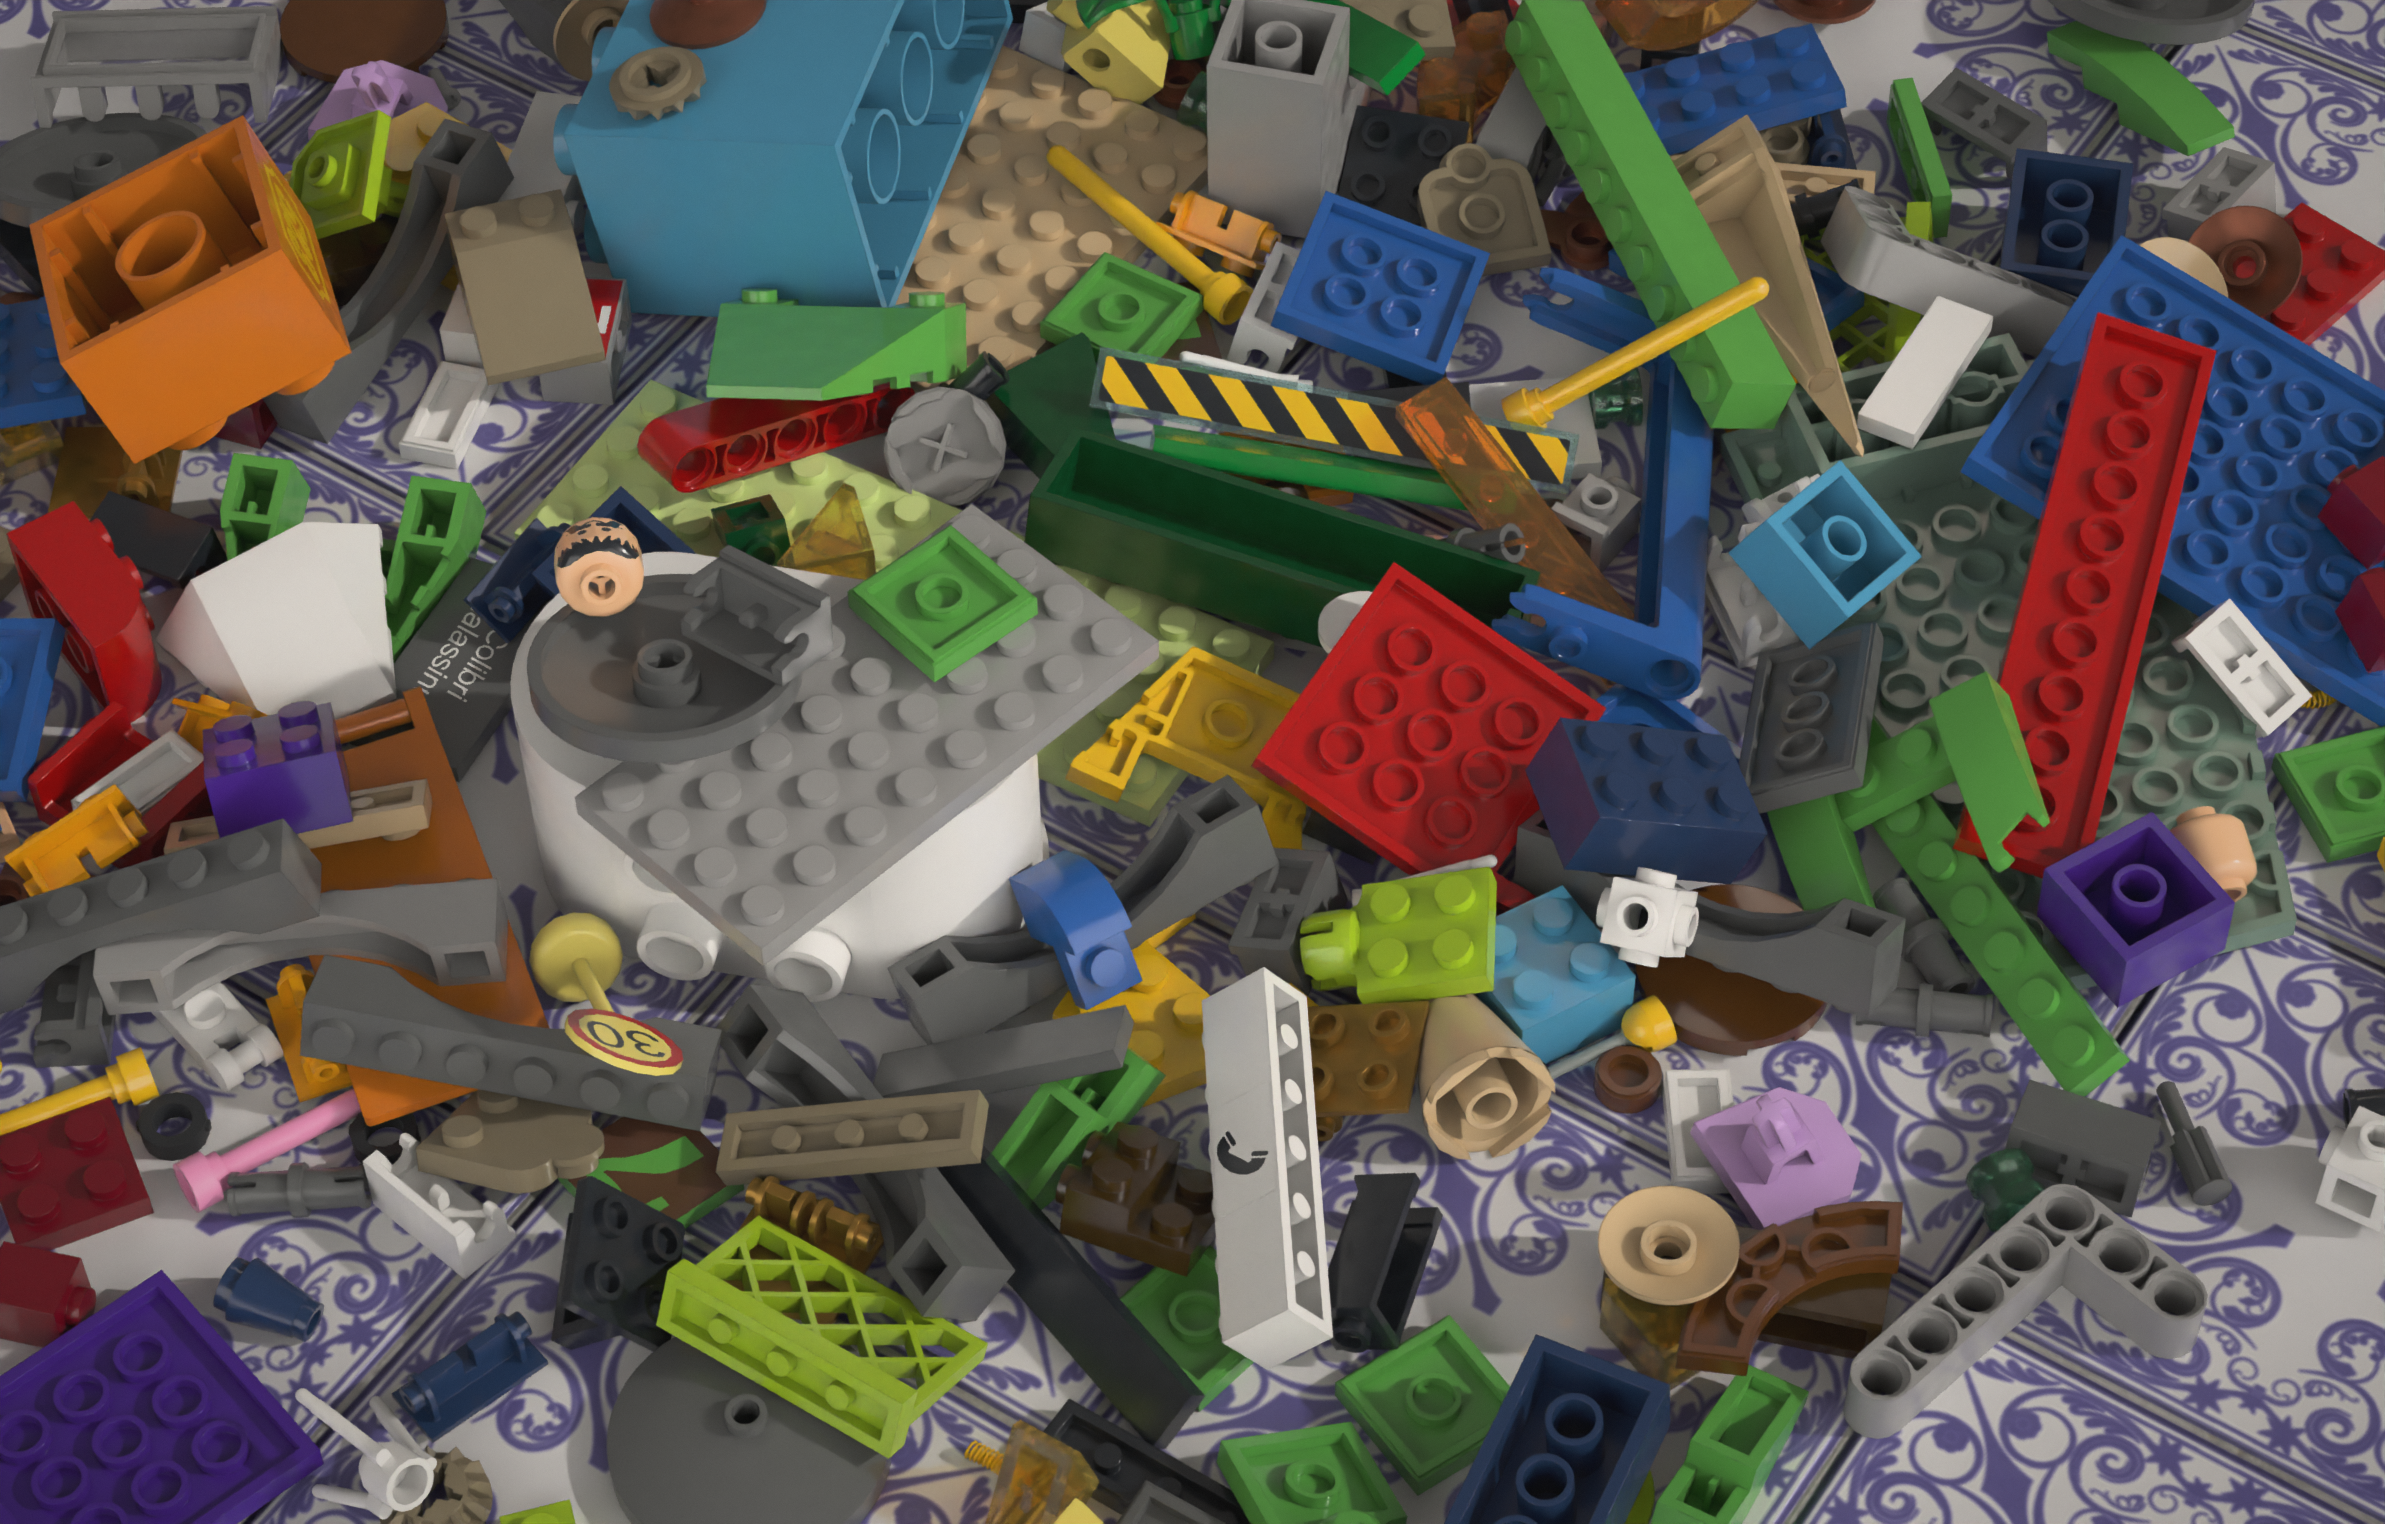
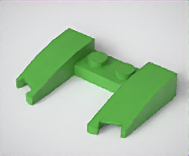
[1767,671,2050,911]

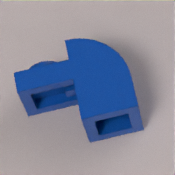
[1009,850,1143,1010]

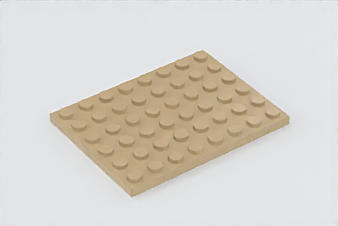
[895,45,1208,393]

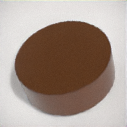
[1593,1045,1662,1114]

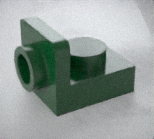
[711,494,795,569]

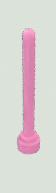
[173,1088,361,1213]

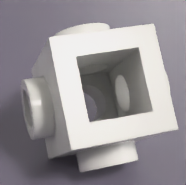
[1596,867,1699,967]
[2315,1106,2385,1232]

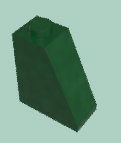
[985,332,1116,479]

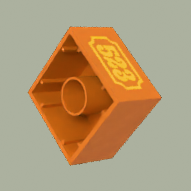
[29,115,352,464]

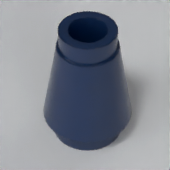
[213,1257,324,1342]

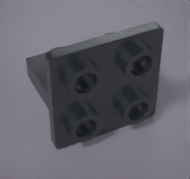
[551,1176,685,1352]

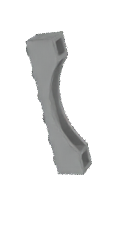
[93,878,508,1015]

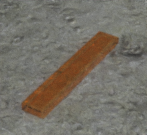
[1395,377,1634,689]

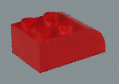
[6,501,162,723]

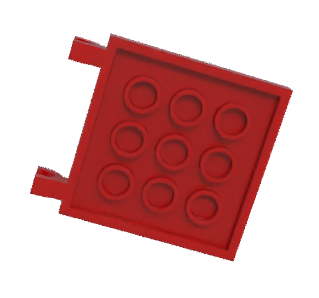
[1251,562,1607,916]

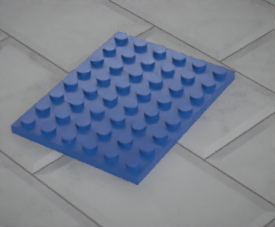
[1960,235,2385,727]

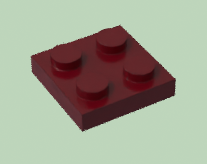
[0,1097,154,1251]

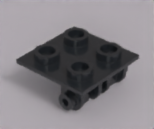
[1338,105,1470,227]

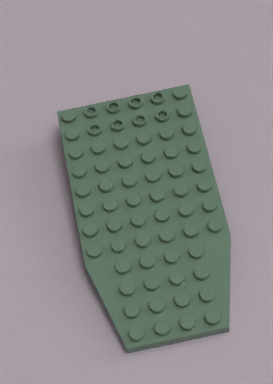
[1720,333,2297,990]

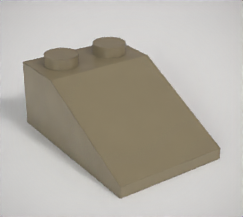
[444,189,606,386]

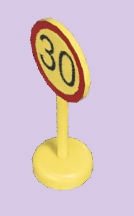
[529,912,683,1076]

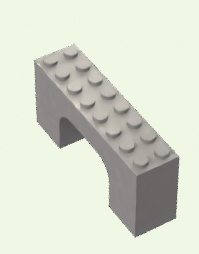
[1207,0,1373,238]

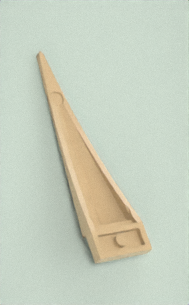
[1672,115,1864,457]

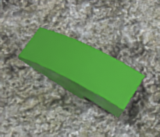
[991,1047,1166,1210]
[1651,1365,1809,1524]

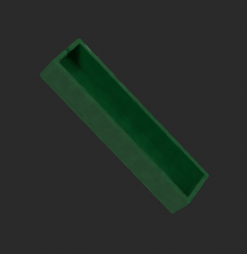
[1024,426,1541,648]

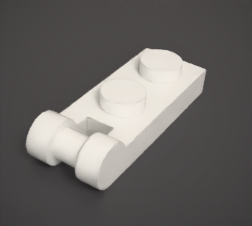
[151,982,284,1093]

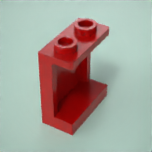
[27,701,214,869]

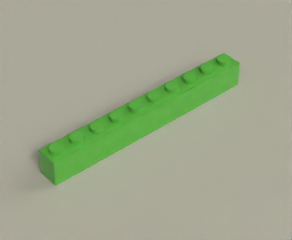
[1504,0,1796,429]

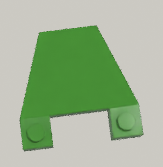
[706,288,967,401]
[220,453,487,663]

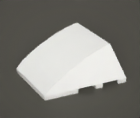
[155,522,397,720]

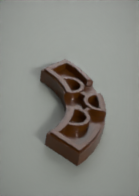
[1675,1201,1903,1376]

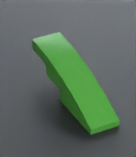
[2047,21,2235,156]

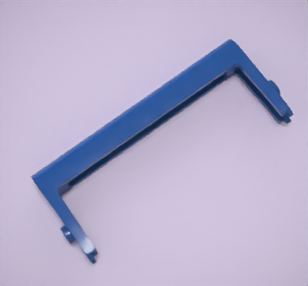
[1491,268,1714,700]

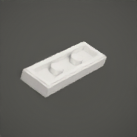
[1857,296,1993,449]

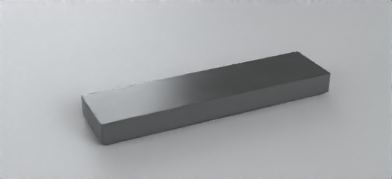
[873,1005,1134,1098]

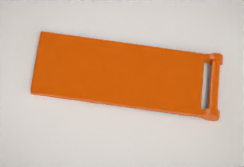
[308,686,550,1126]

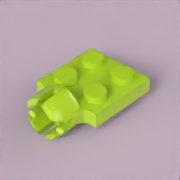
[1300,867,1497,1004]

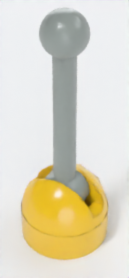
[1547,995,1677,1079]

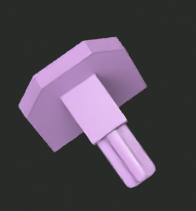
[308,60,448,140]
[1690,1087,1862,1230]

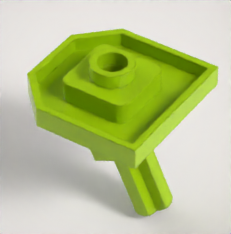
[289,110,409,239]

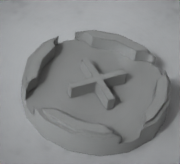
[883,387,1006,507]

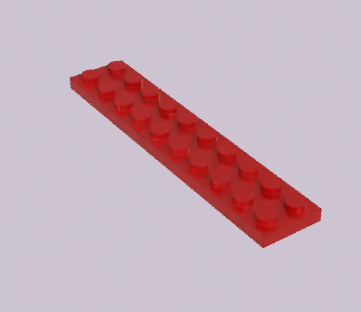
[1952,312,2216,879]

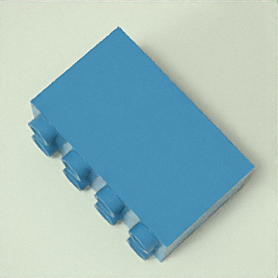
[553,0,1013,317]

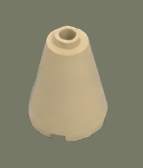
[1417,994,1555,1160]

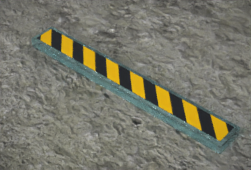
[1089,347,1580,495]

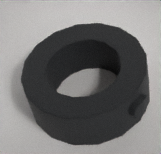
[136,1092,212,1161]
[349,1112,421,1165]

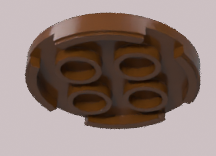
[280,0,449,84]
[1634,884,1828,1056]

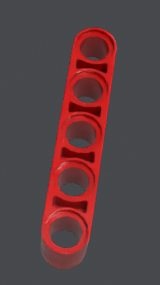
[637,382,916,493]

